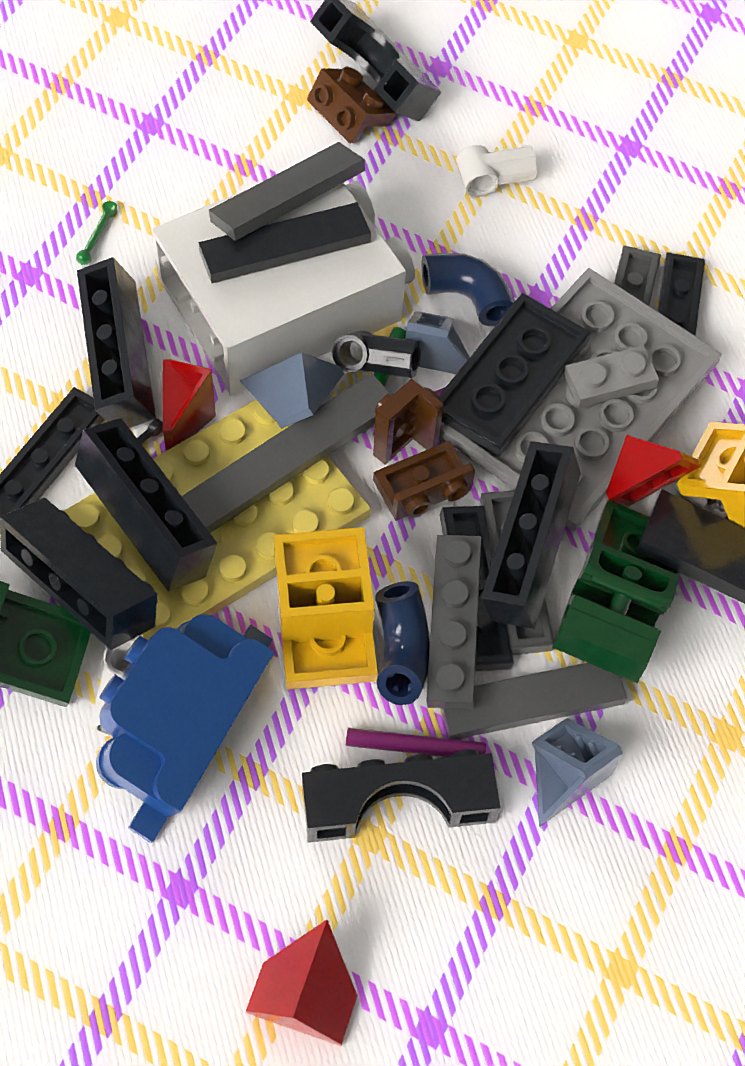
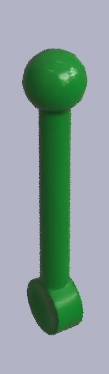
[76,201,118,265]

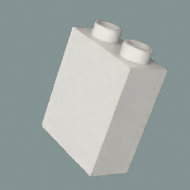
[152,181,415,396]

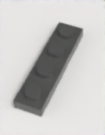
[426,535,482,710]

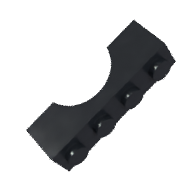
[309,0,442,122]
[302,750,501,843]

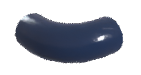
[421,253,515,326]
[375,581,430,705]

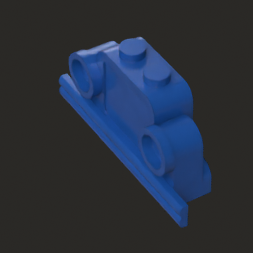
[96,615,275,843]

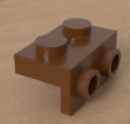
[307,67,397,144]
[373,378,444,465]
[373,441,476,521]

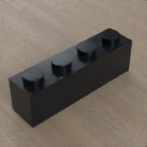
[77,257,156,428]
[75,418,218,592]
[481,441,581,629]
[0,497,158,650]

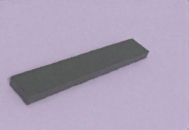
[182,373,390,533]

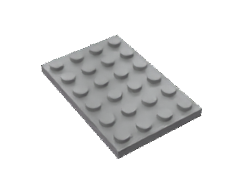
[439,267,722,532]

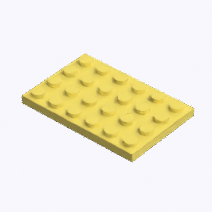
[64,399,371,639]

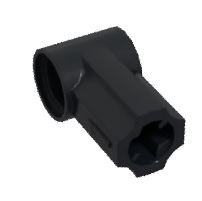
[332,331,421,378]

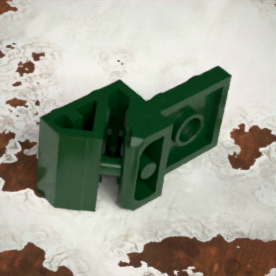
[552,500,680,683]
[0,581,91,707]

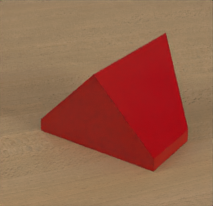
[163,359,216,451]
[606,435,701,507]
[246,919,358,1046]

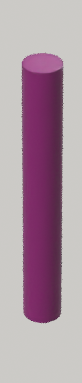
[345,728,486,757]

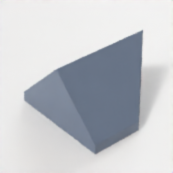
[405,311,470,374]
[240,352,345,429]
[531,718,623,827]

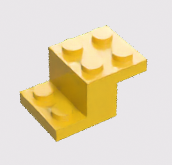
[677,422,745,528]
[273,527,378,690]

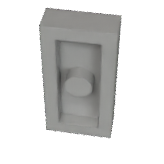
[564,345,659,409]

